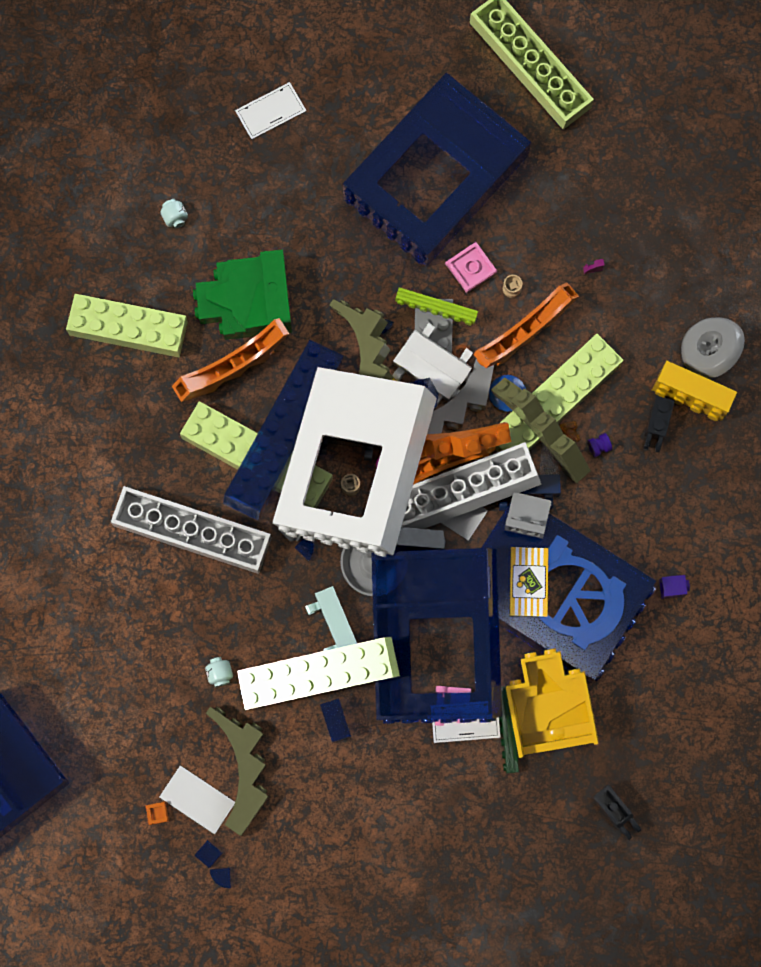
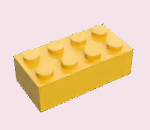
[652,360,737,421]

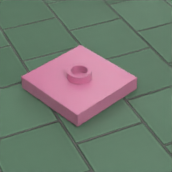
[445,242,498,293]

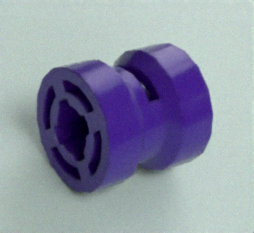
[587,433,613,458]

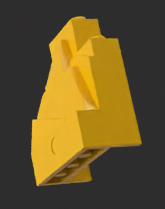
[506,648,599,758]

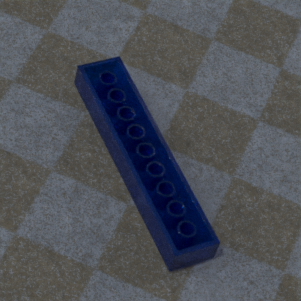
[223,340,344,520]

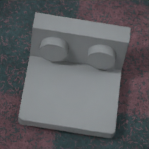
[505,492,551,539]

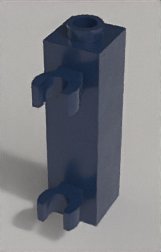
[498,474,561,511]

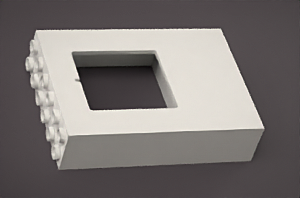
[273,367,437,557]

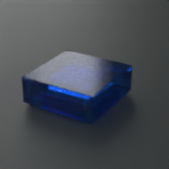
[195,840,223,868]

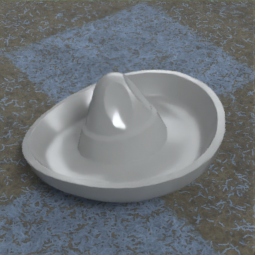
[681,317,745,378]
[341,546,408,596]

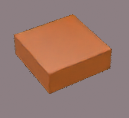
[145,802,169,825]

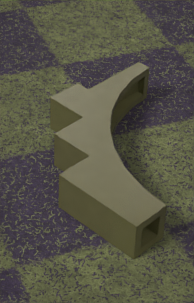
[329,299,394,380]
[491,377,591,483]
[206,706,269,836]

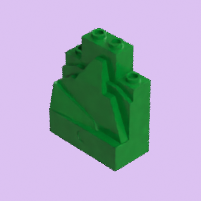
[193,250,292,340]

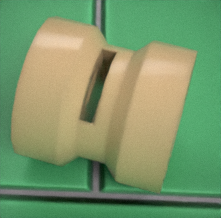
[503,275,523,298]
[341,474,360,496]

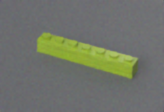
[395,287,478,326]

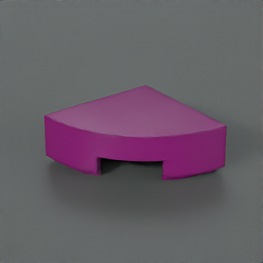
[583,259,605,274]

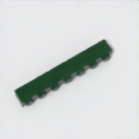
[496,686,519,774]

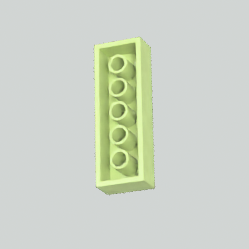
[66,294,188,358]

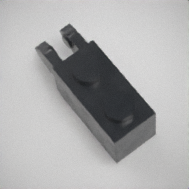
[643,396,675,453]
[591,784,641,840]

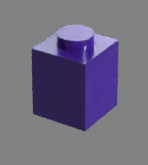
[659,575,690,599]

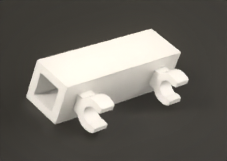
[404,323,473,384]
[392,346,460,408]

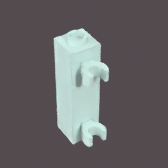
[305,586,357,651]

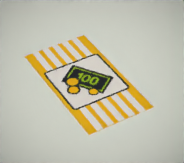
[510,547,548,617]

